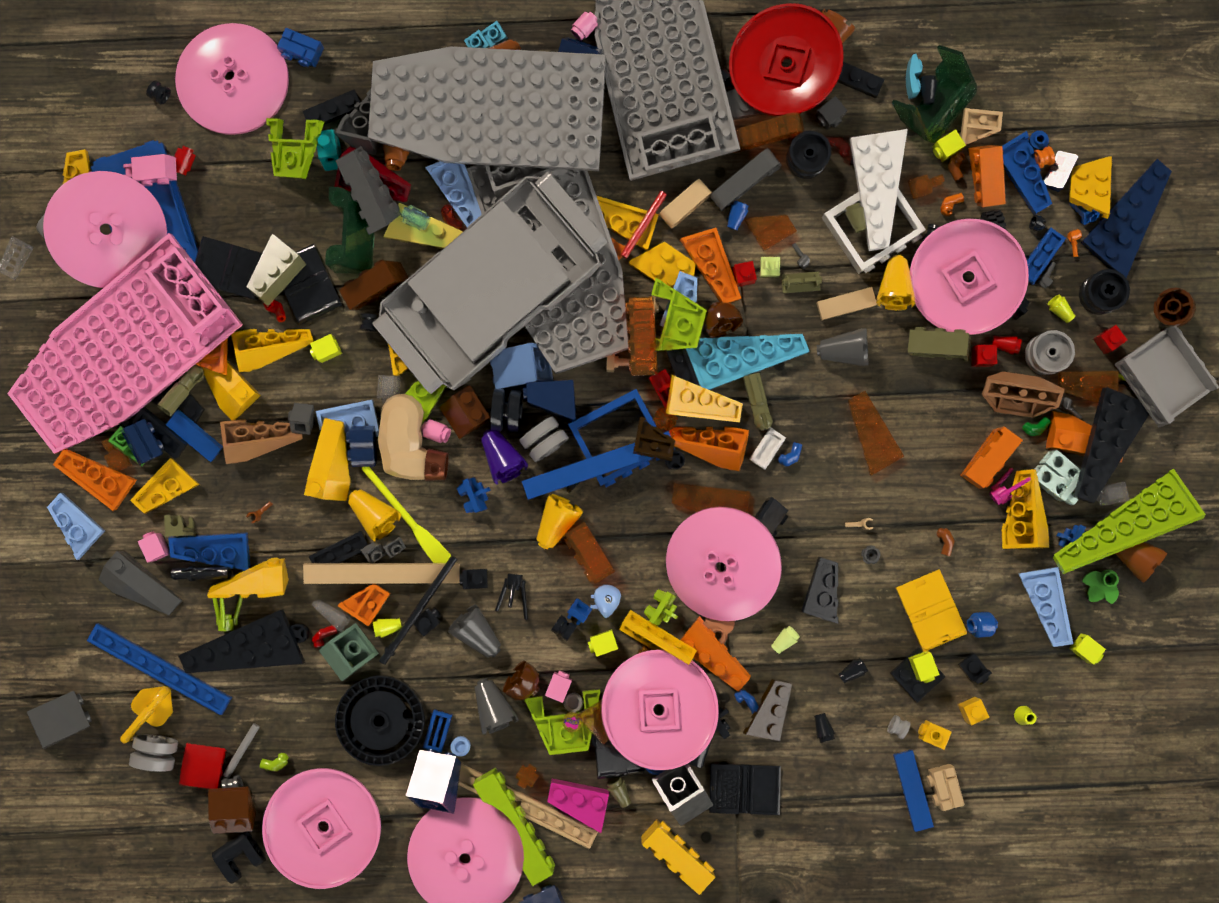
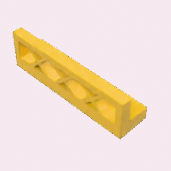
[619,610,697,665]

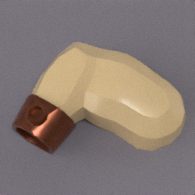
[378,394,449,481]

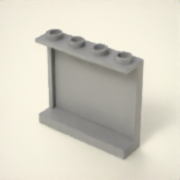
[1115,326,1219,427]

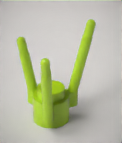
[212,595,243,631]

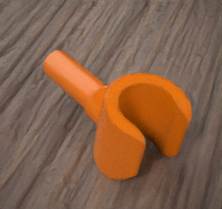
[1067,229,1082,257]

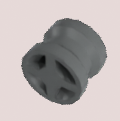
[222,775,244,788]

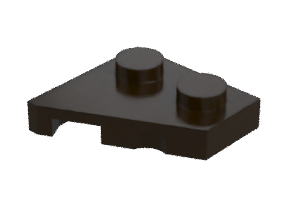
[633,417,675,461]

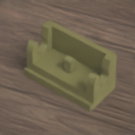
[164,515,197,537]

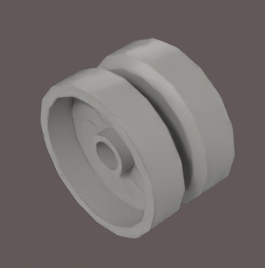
[1025,330,1075,375]
[519,416,569,463]
[129,734,178,771]

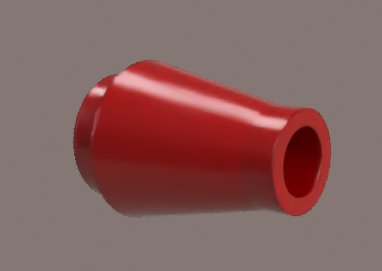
[992,336,1022,355]

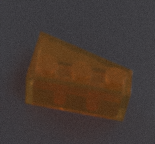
[564,522,615,584]

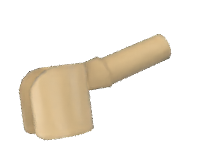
[845,518,873,530]

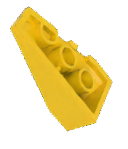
[201,360,261,420]
[207,558,289,598]

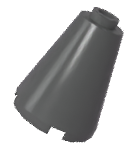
[817,328,869,366]
[448,604,501,658]
[474,678,519,735]

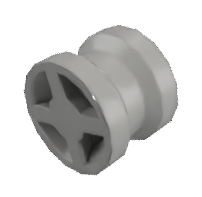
[887,715,911,739]

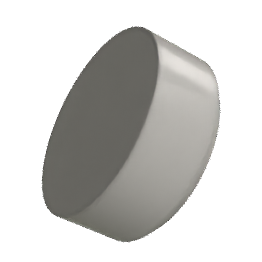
[564,693,583,713]

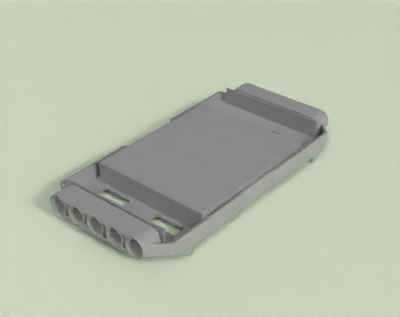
[373,172,608,394]

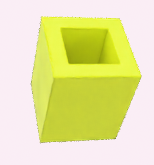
[932,130,966,162]
[310,334,342,363]
[588,629,618,657]
[1069,634,1106,665]
[909,651,939,683]

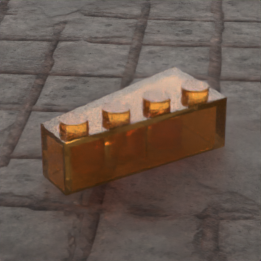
[626,296,658,376]

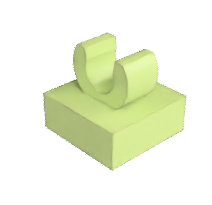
[760,257,780,277]

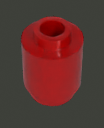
[174,146,196,176]

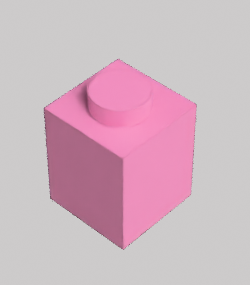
[138,531,170,562]
[545,670,572,703]

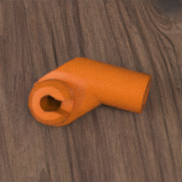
[940,193,964,216]

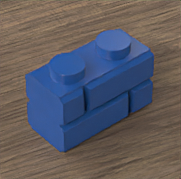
[277,28,324,68]

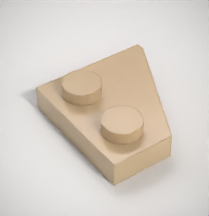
[960,108,1003,145]

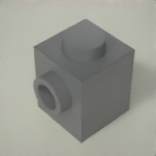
[815,96,848,130]
[288,403,316,435]

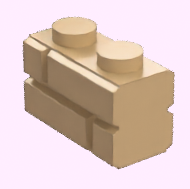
[926,764,965,811]

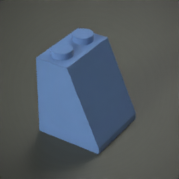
[490,343,553,390]

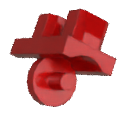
[648,369,671,408]

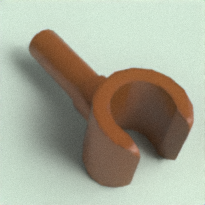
[246,501,273,523]

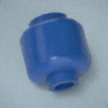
[967,612,998,638]

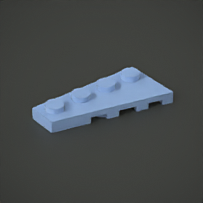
[425,161,482,228]
[1018,567,1073,647]

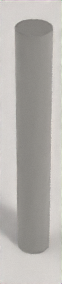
[223,723,260,778]

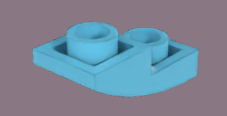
[464,21,508,48]
[906,54,923,99]

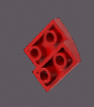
[179,743,227,789]

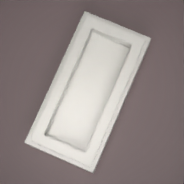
[749,427,786,470]

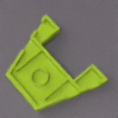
[266,118,324,179]
[636,278,707,352]
[525,689,600,755]

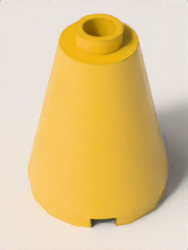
[876,255,915,311]
[348,490,401,541]
[536,494,583,549]

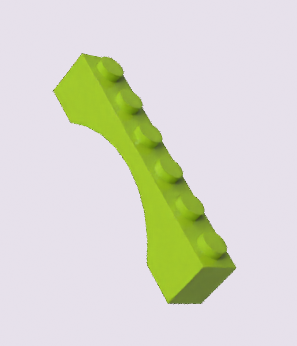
[473,768,555,886]

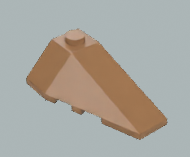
[220,419,303,464]

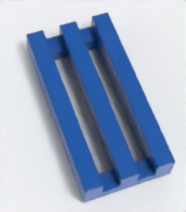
[423,709,453,753]

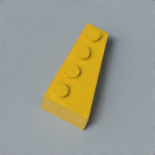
[641,819,715,895]

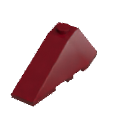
[334,146,411,202]

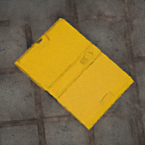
[896,570,967,652]

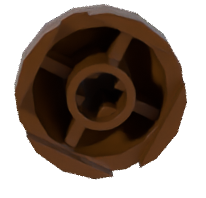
[1154,287,1196,327]
[704,302,743,338]
[503,660,540,700]

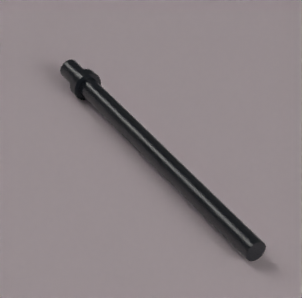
[379,555,458,665]

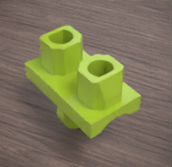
[644,590,678,626]

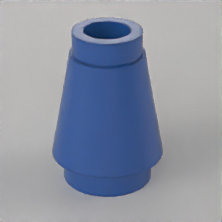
[727,201,749,231]

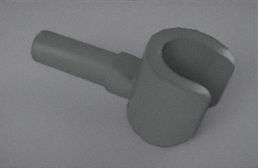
[792,243,810,269]
[1038,262,1056,289]
[1059,398,1082,420]

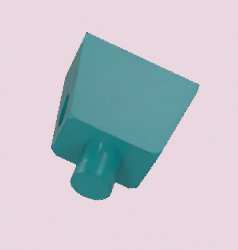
[317,129,342,171]

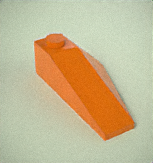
[1045,411,1123,463]
[669,427,749,471]

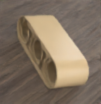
[659,179,712,229]

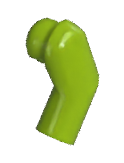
[260,753,289,772]

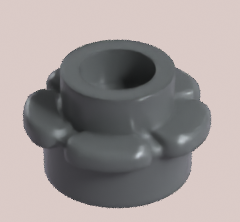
[861,545,880,564]

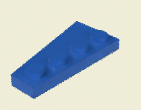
[1002,131,1052,215]
[168,532,251,571]

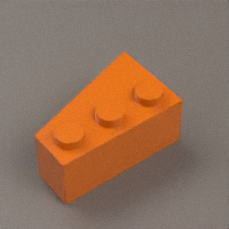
[968,145,1006,207]
[960,426,1023,489]

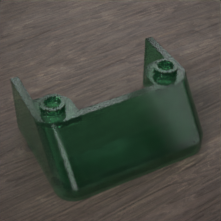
[892,45,977,143]

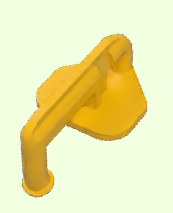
[120,686,173,744]

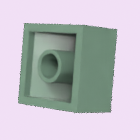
[319,623,379,681]

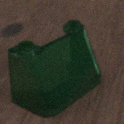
[325,187,374,274]

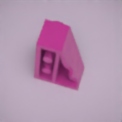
[547,778,609,833]

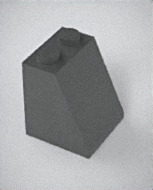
[27,691,92,749]
[651,764,713,826]

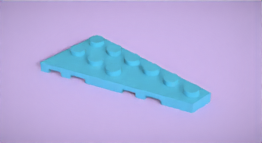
[686,334,810,390]

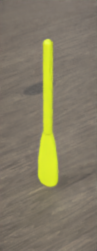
[361,467,451,563]

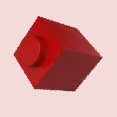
[732,261,757,287]
[1093,325,1127,354]
[972,345,997,367]

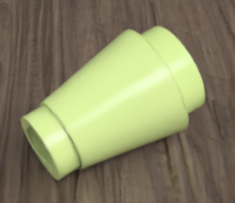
[771,626,800,654]

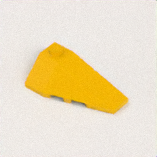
[231,329,313,372]
[304,418,351,501]
[1002,469,1049,549]

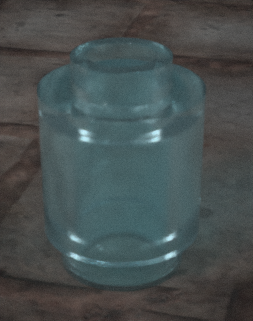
[401,205,431,230]

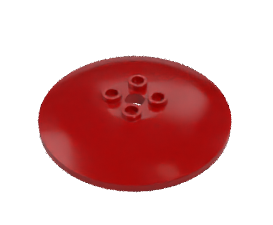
[729,3,844,116]

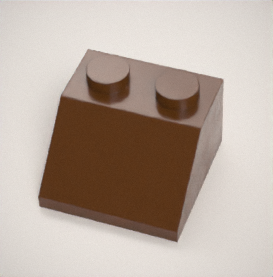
[439,385,491,439]
[208,786,256,834]

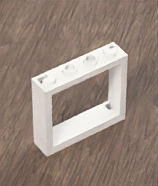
[822,188,926,274]

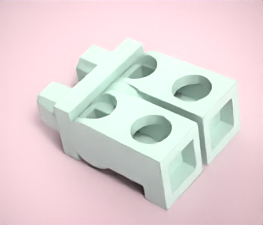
[1035,449,1080,505]

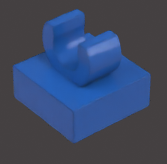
[567,598,592,625]

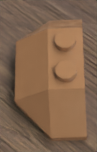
[982,372,1065,418]

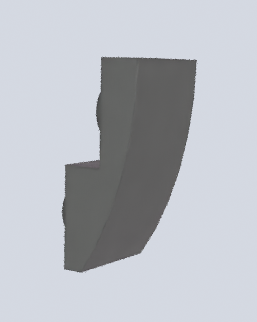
[361,534,406,563]

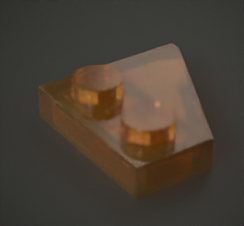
[745,215,797,251]

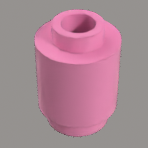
[570,12,598,41]
[421,419,451,443]

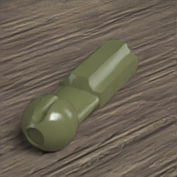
[157,365,204,416]
[743,373,773,431]

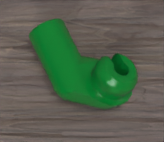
[1022,417,1051,436]

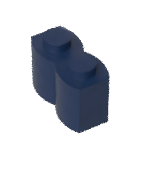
[346,426,377,467]

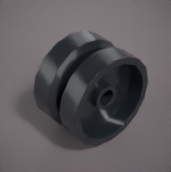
[786,131,831,179]
[1079,269,1130,315]
[491,388,523,433]

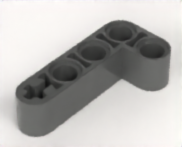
[710,148,782,211]

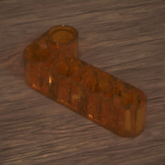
[732,112,805,153]

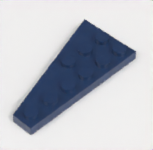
[1081,159,1172,278]

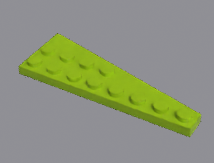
[1053,469,1206,574]

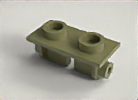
[781,272,822,293]

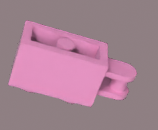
[123,154,177,186]

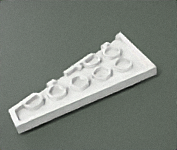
[850,129,907,251]

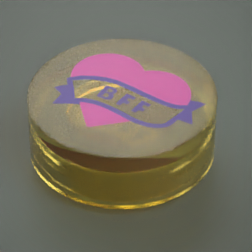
[562,712,582,732]

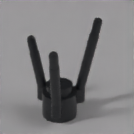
[495,573,528,620]

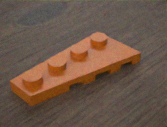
[680,228,741,303]
[53,449,137,511]
[680,616,751,692]

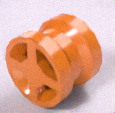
[1034,146,1055,169]

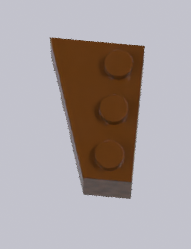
[339,259,409,310]

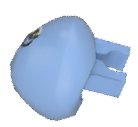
[590,585,621,618]

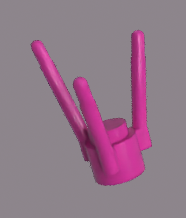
[989,468,1031,505]

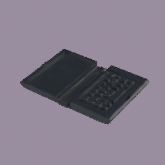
[195,236,262,301]
[283,243,342,325]
[593,707,645,779]
[709,763,781,815]

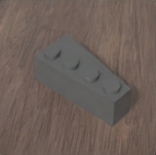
[336,146,401,235]

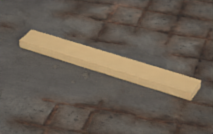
[303,563,460,584]
[458,763,598,849]

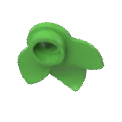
[1082,570,1119,604]

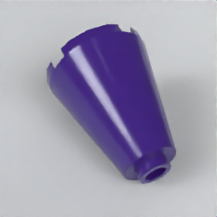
[481,429,528,484]

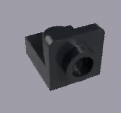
[459,569,488,589]
[414,607,443,637]
[958,653,992,685]
[716,707,731,739]

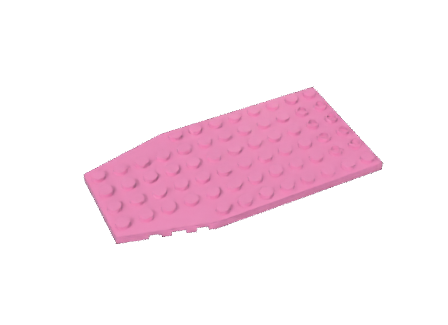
[7,233,243,454]

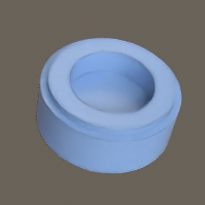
[451,736,471,757]

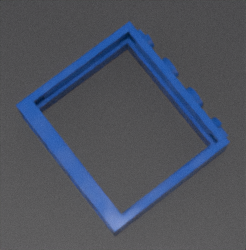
[568,389,660,487]

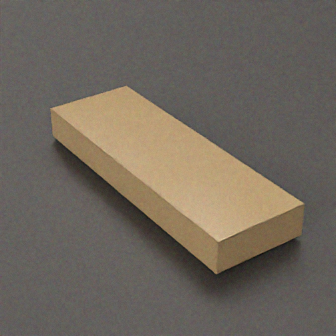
[816,287,877,321]

